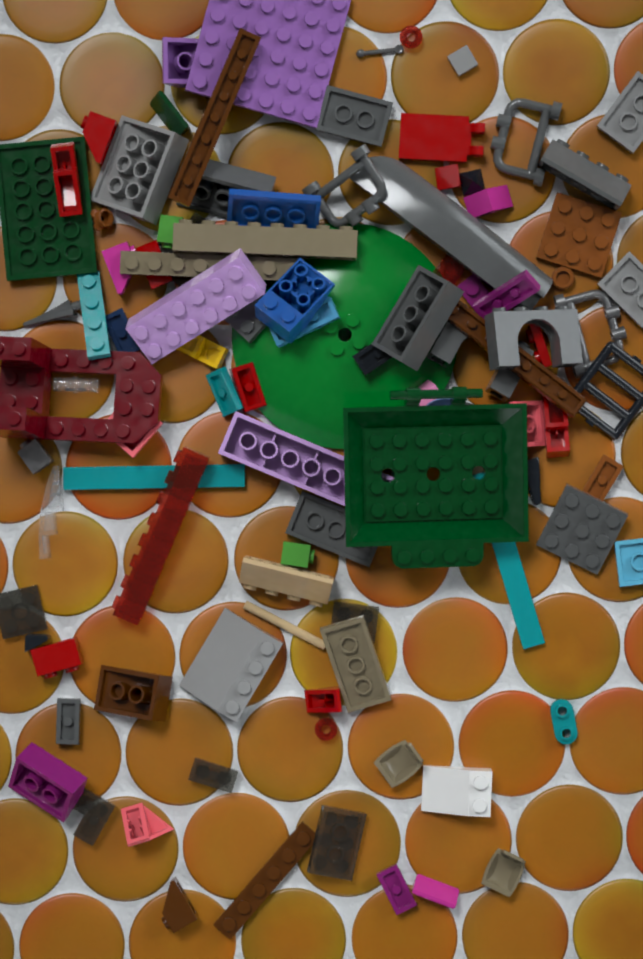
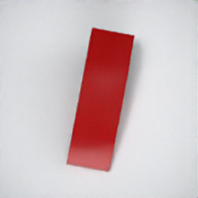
[50,142,83,217]
[542,395,570,458]

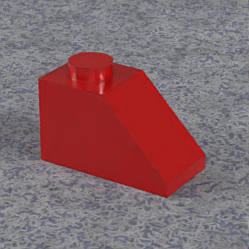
[81,111,118,166]

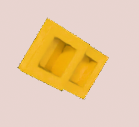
[177,335,229,369]

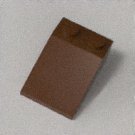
[94,665,173,722]

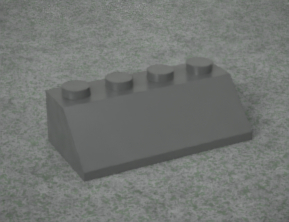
[538,139,632,211]
[176,159,276,218]
[372,265,464,371]

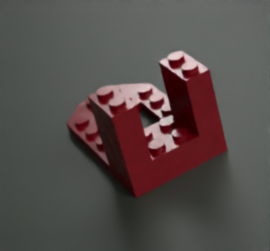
[0,336,163,444]

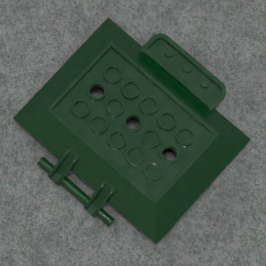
[343,387,529,569]

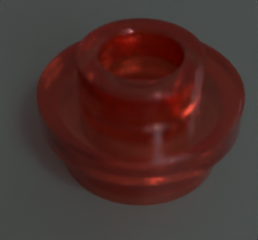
[400,26,423,49]
[315,718,337,741]

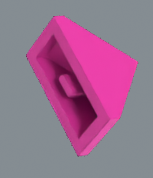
[463,185,513,218]

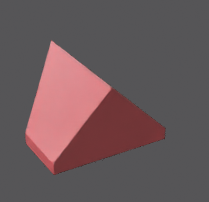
[121,803,174,847]

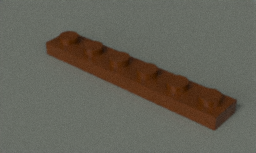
[213,821,319,940]

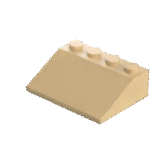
[239,555,334,607]

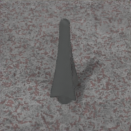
[23,300,81,327]

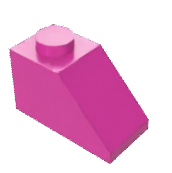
[101,241,136,295]

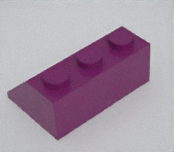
[8,742,88,823]

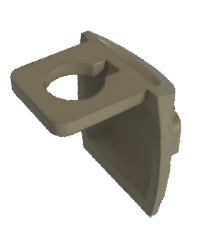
[374,740,423,788]
[481,848,526,897]

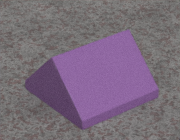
[162,37,198,88]

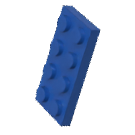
[227,188,321,229]

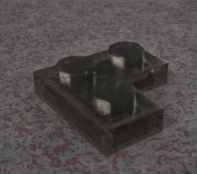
[73,788,116,846]

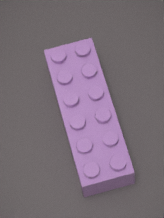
[125,248,267,364]

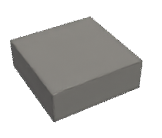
[447,45,478,77]

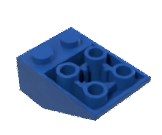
[254,258,335,344]

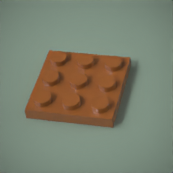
[536,192,622,279]

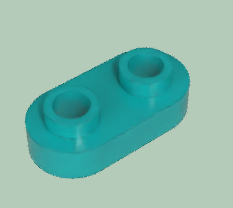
[550,699,578,744]

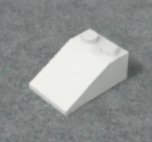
[421,765,493,817]

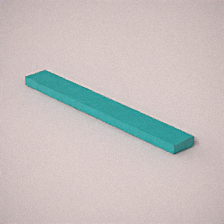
[63,464,245,490]
[473,471,545,649]

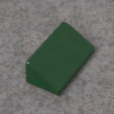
[150,90,190,136]

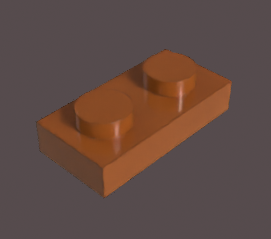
[582,455,624,501]

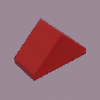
[304,686,342,713]

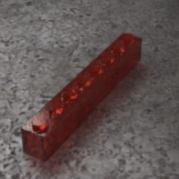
[111,446,210,625]

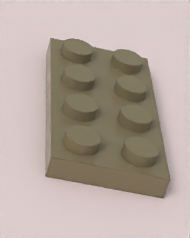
[320,615,391,713]

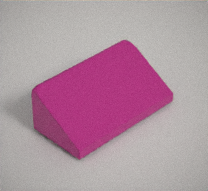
[412,874,459,909]

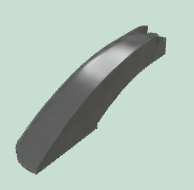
[349,156,553,310]

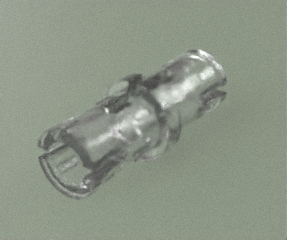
[53,376,100,394]

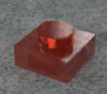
[433,255,466,284]

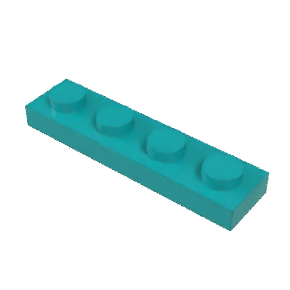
[77,271,111,360]

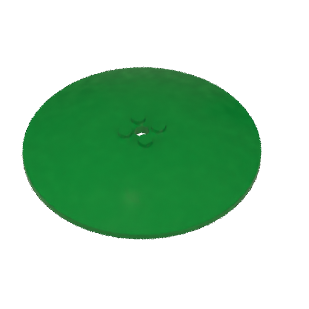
[232,223,457,449]

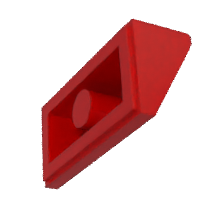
[229,362,267,412]

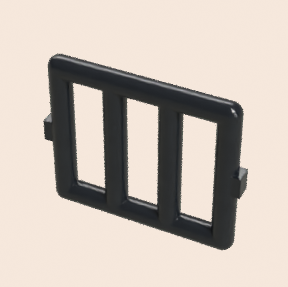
[573,341,643,440]

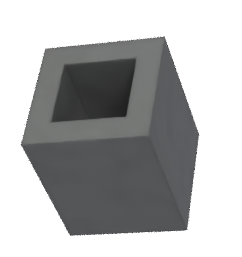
[17,439,54,474]

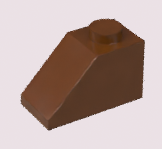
[161,877,199,933]

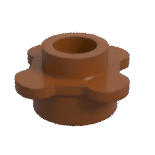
[91,207,114,231]

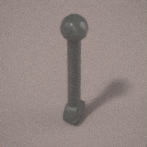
[356,45,404,58]

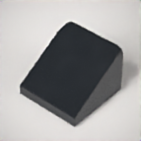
[25,633,51,652]

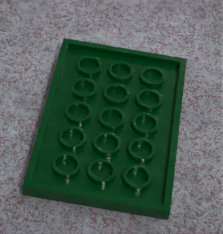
[0,136,98,282]

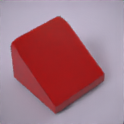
[435,164,461,191]

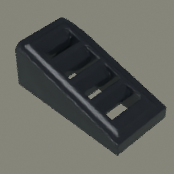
[528,457,541,505]

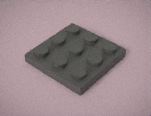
[536,484,628,575]

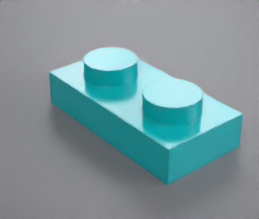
[205,366,243,417]

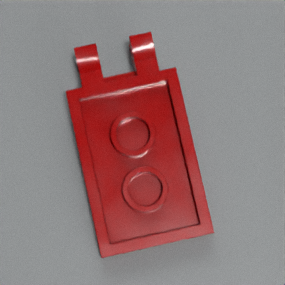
[399,113,485,163]

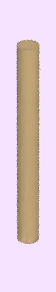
[243,601,325,650]

